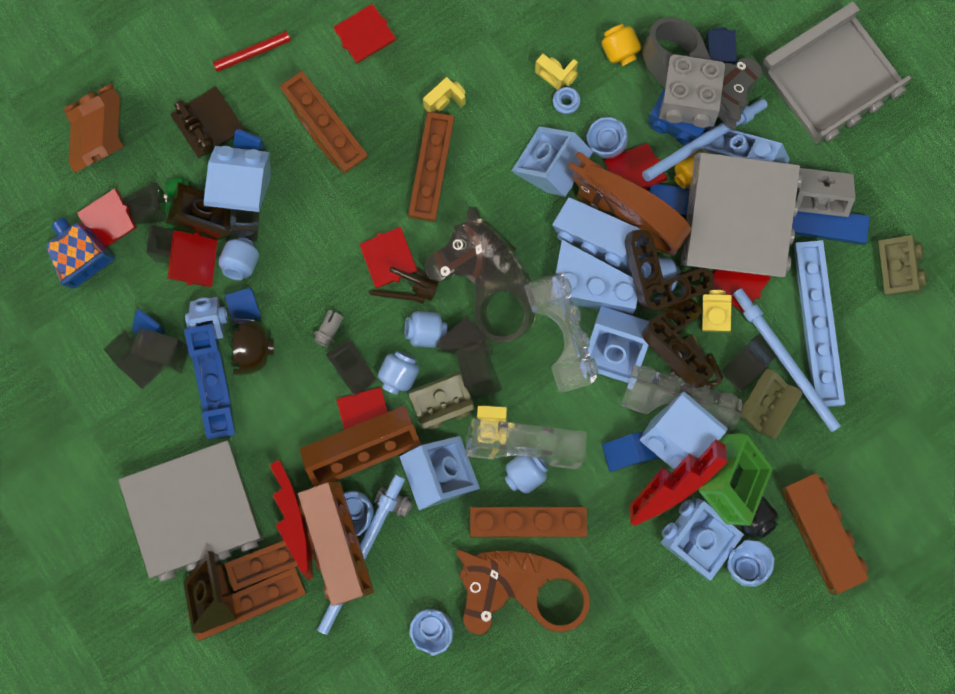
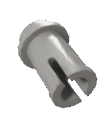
[314,310,344,348]
[374,486,413,517]

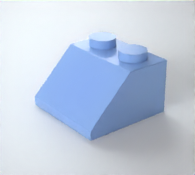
[511,126,593,197]
[204,146,271,212]
[581,306,650,385]
[639,391,728,470]
[399,436,480,510]

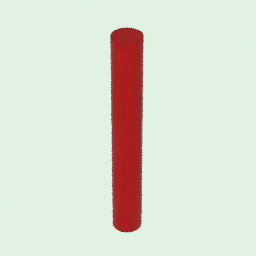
[213,31,291,72]

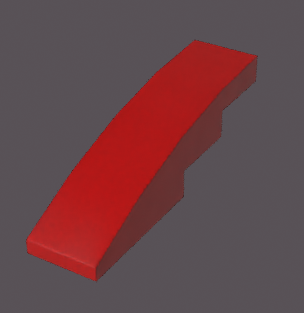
[630,439,727,526]
[269,460,313,580]

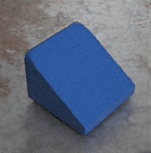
[233,129,266,151]
[225,288,261,325]
[132,309,166,346]

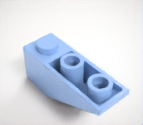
[701,125,790,164]

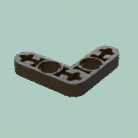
[624,230,714,310]
[642,298,713,388]

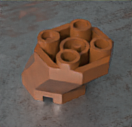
[63,83,125,173]

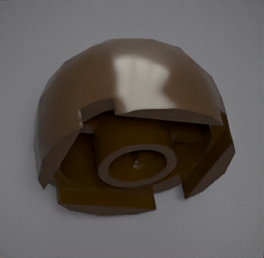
[233,318,274,375]

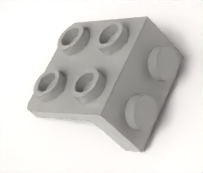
[659,55,725,128]

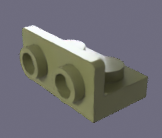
[878,235,927,296]

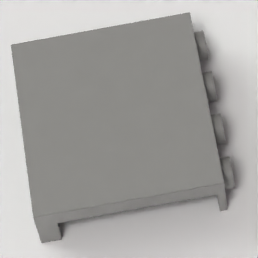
[761,1,912,145]
[680,153,802,278]
[118,440,264,582]

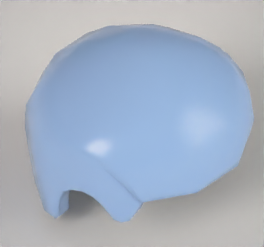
[586,117,628,158]
[344,490,374,536]
[728,540,775,587]
[410,608,454,656]

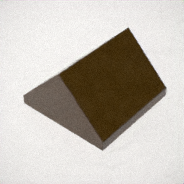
[166,182,231,241]
[183,551,237,633]

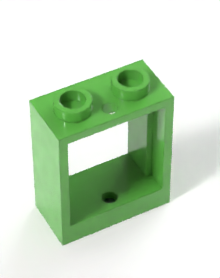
[699,433,773,526]

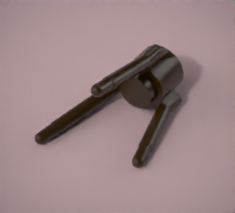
[369,267,439,304]

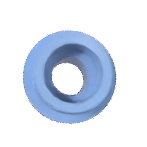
[553,87,580,114]

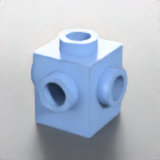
[185,297,228,339]

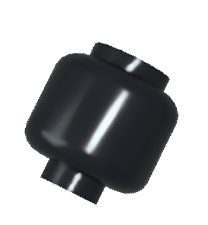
[740,496,778,539]

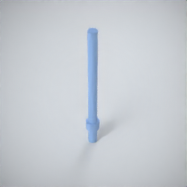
[642,98,767,182]
[733,288,841,432]
[317,474,405,635]

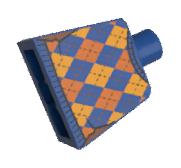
[46,218,116,289]

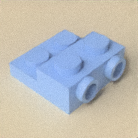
[660,497,744,581]

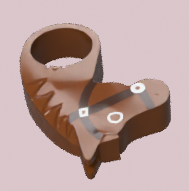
[568,152,691,255]
[457,550,590,635]

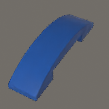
[184,324,236,440]

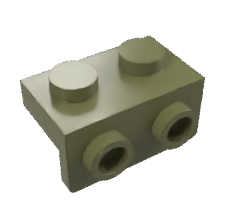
[738,368,803,439]
[408,371,475,429]

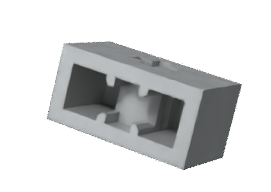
[796,168,856,217]

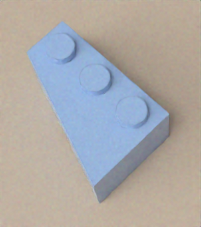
[552,198,647,278]
[550,240,638,316]

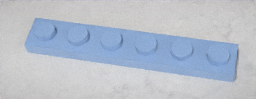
[793,240,845,407]

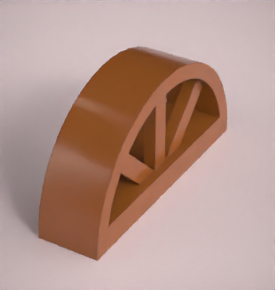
[279,71,368,175]

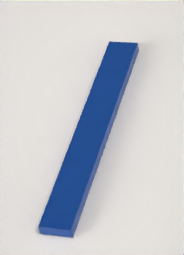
[649,184,870,245]

